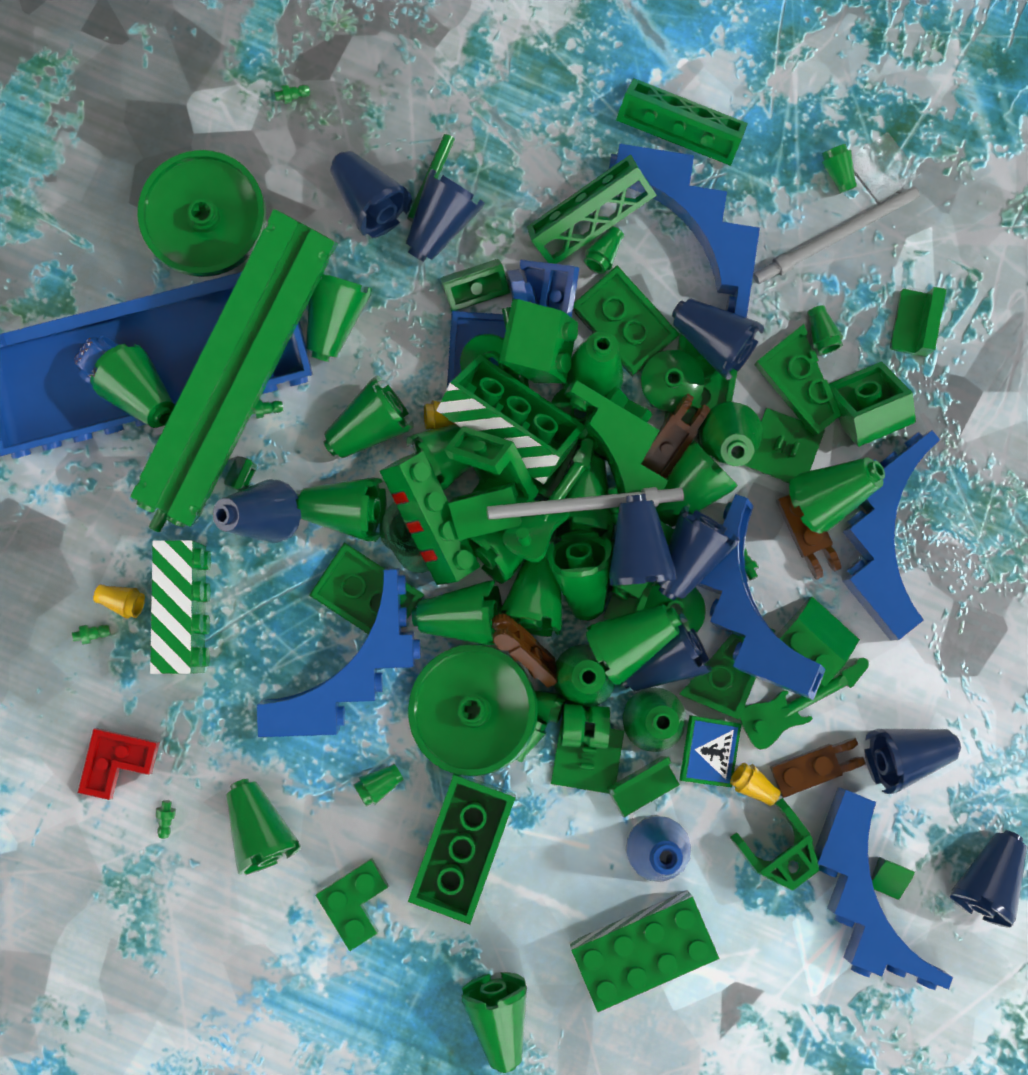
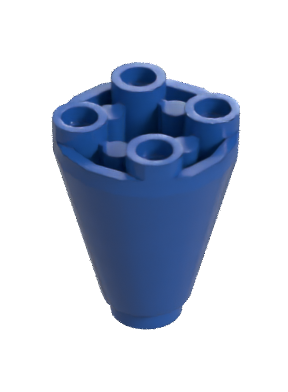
[625,815,691,882]

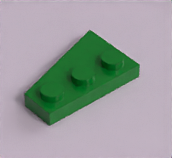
[754,324,841,437]
[679,628,776,720]

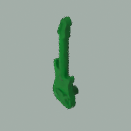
[502,438,594,562]
[740,658,869,750]

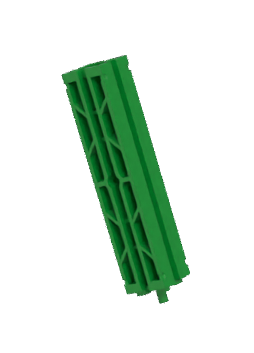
[130,209,339,532]

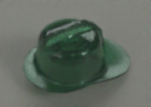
[379,502,429,573]

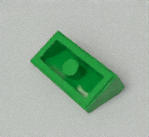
[440,259,511,312]

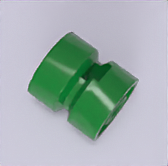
[561,704,610,749]

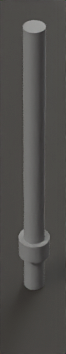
[753,186,920,284]
[487,487,684,520]

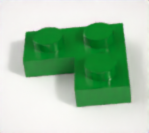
[316,858,389,951]

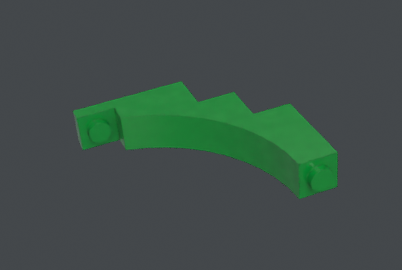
[564,380,674,601]

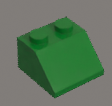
[499,299,578,384]
[829,361,916,447]
[776,596,860,687]

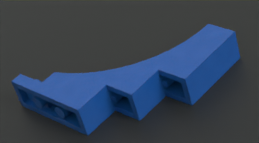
[609,144,760,318]

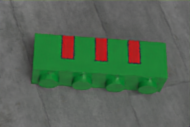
[379,451,480,585]

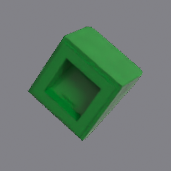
[224,456,257,491]
[871,857,915,900]

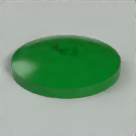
[137,150,266,277]
[408,645,538,776]

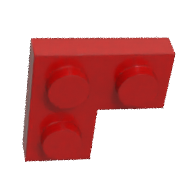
[77,728,160,800]

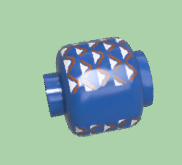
[74,335,118,384]

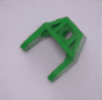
[730,798,819,891]

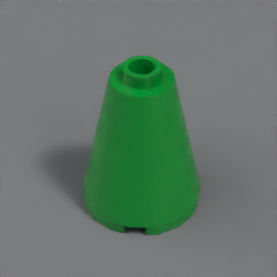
[306,274,372,362]
[562,331,623,397]
[90,344,175,428]
[323,375,414,458]
[699,401,763,467]
[406,424,472,491]
[656,440,738,528]
[555,452,614,540]
[789,457,885,534]
[295,477,387,542]
[467,500,541,584]
[546,530,613,621]
[498,555,562,637]
[412,580,502,646]
[586,604,682,685]
[554,644,615,709]
[622,687,687,752]
[226,779,301,875]
[461,972,527,1073]

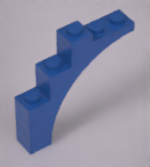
[842,430,940,641]
[697,494,826,700]
[257,568,421,737]
[814,787,953,990]

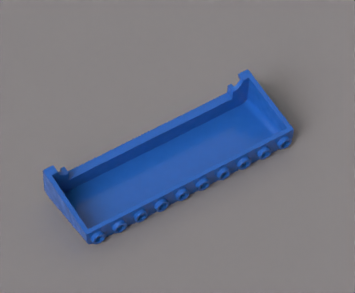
[0,272,313,459]

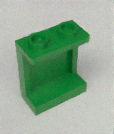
[444,426,539,503]

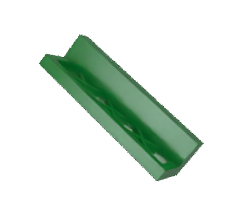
[616,78,748,166]
[526,154,657,264]

